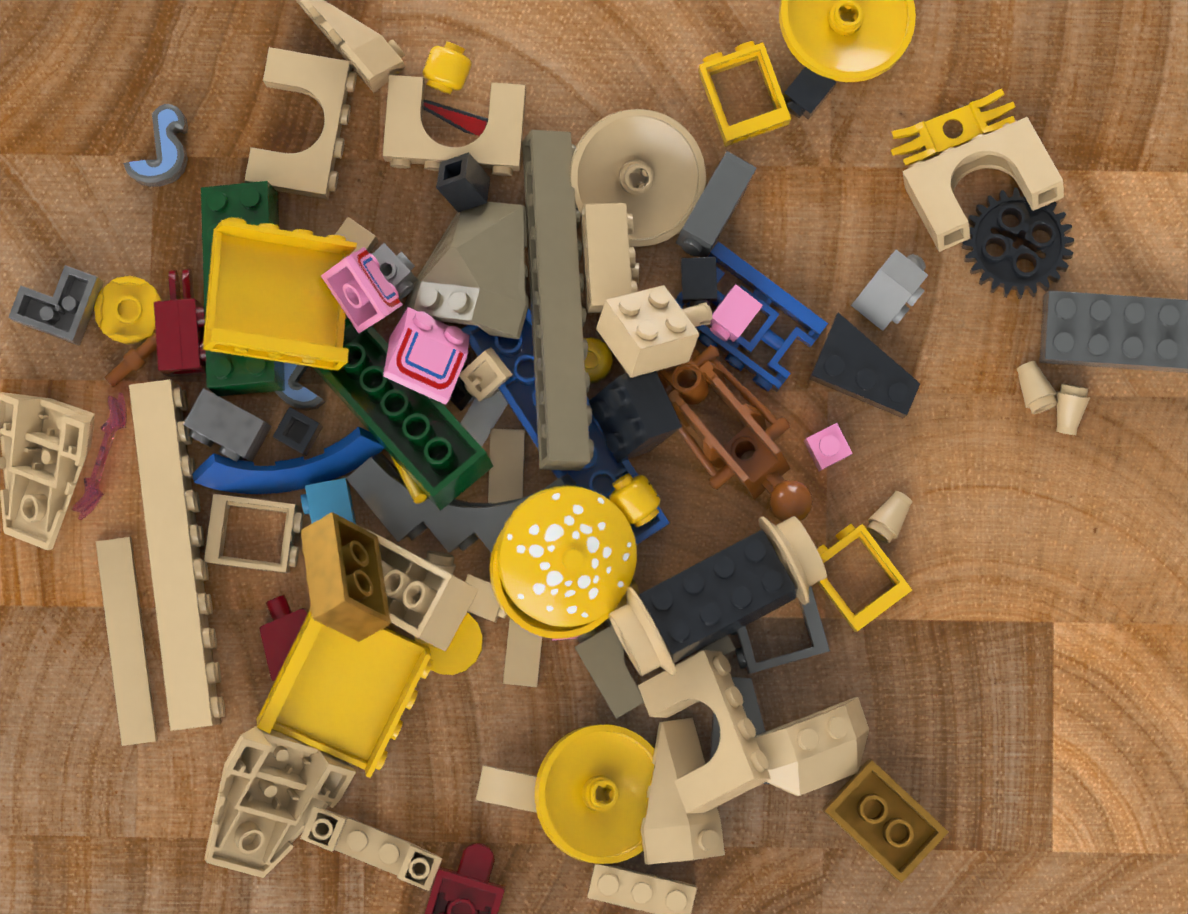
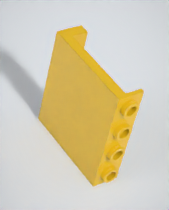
[203,217,357,371]
[257,610,433,778]

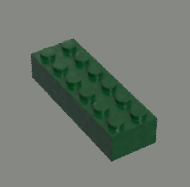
[201,181,285,396]
[313,318,493,511]

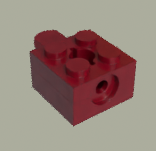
[154,269,206,377]
[425,843,506,914]

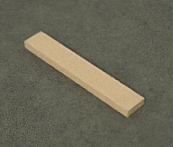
[96,537,157,746]

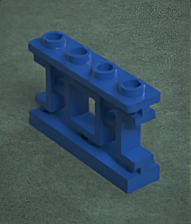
[675,241,828,392]

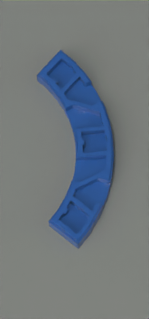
[192,427,385,494]

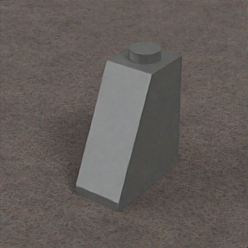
[676,151,757,257]

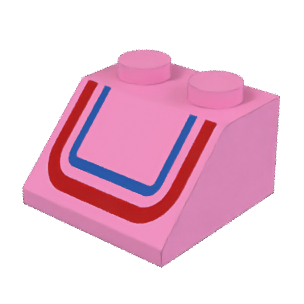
[321,247,403,333]
[383,307,470,405]

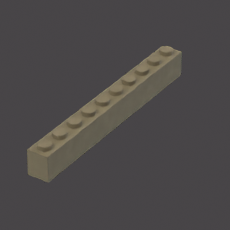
[522,130,594,471]

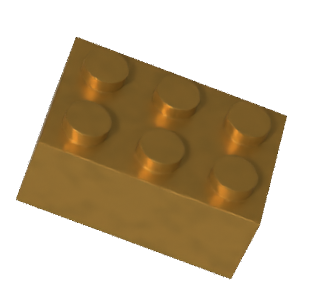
[301,512,391,642]
[822,759,949,883]

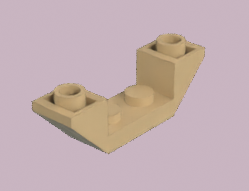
[300,806,443,891]

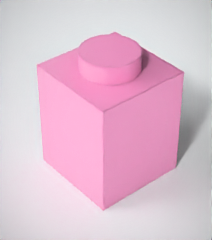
[710,284,763,342]
[803,423,853,471]

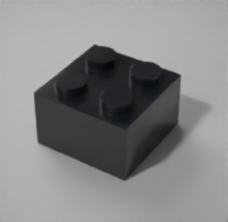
[588,371,682,463]

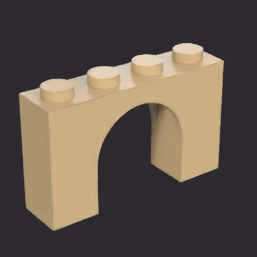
[244,47,357,200]
[383,75,526,176]
[903,117,1064,252]
[638,650,771,813]

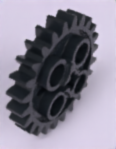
[962,188,1074,299]

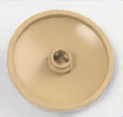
[570,109,706,247]

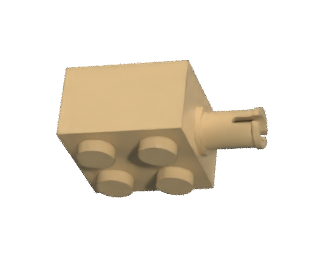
[596,285,712,378]

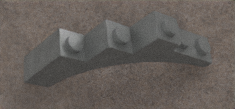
[346,453,577,553]

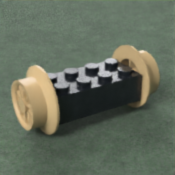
[609,516,827,676]

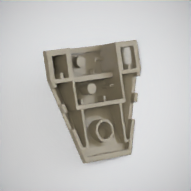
[401,202,529,339]

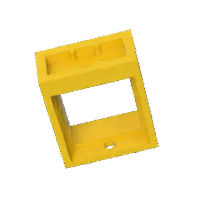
[698,41,791,147]
[817,523,912,632]

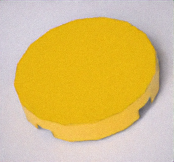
[94,276,162,345]
[415,613,483,675]

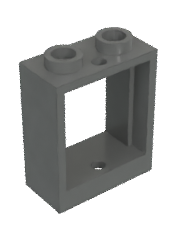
[731,586,830,674]

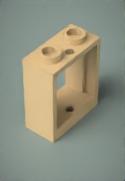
[204,494,303,574]

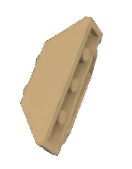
[755,697,869,796]

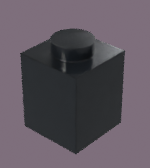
[783,66,836,120]
[436,152,490,213]
[680,257,717,307]
[273,407,323,456]

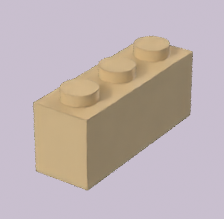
[581,203,638,313]
[587,864,697,914]

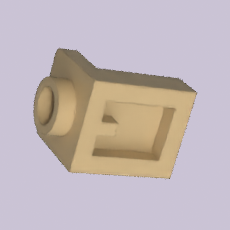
[459,348,513,402]

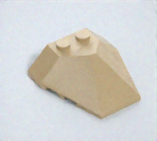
[0,392,95,550]
[204,726,356,878]

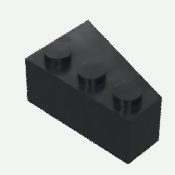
[809,312,920,418]

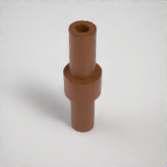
[104,332,157,387]

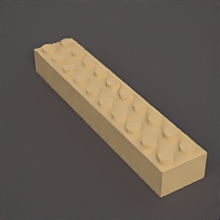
[129,379,225,731]

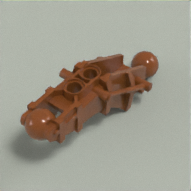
[656,345,813,521]

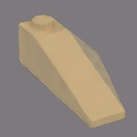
[296,0,405,93]
[641,718,725,864]

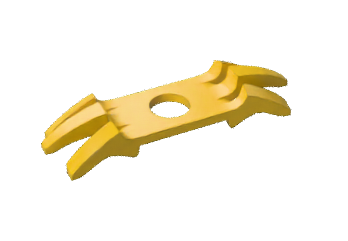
[890,88,1016,166]

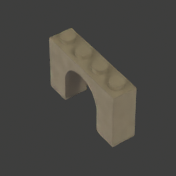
[575,619,735,719]

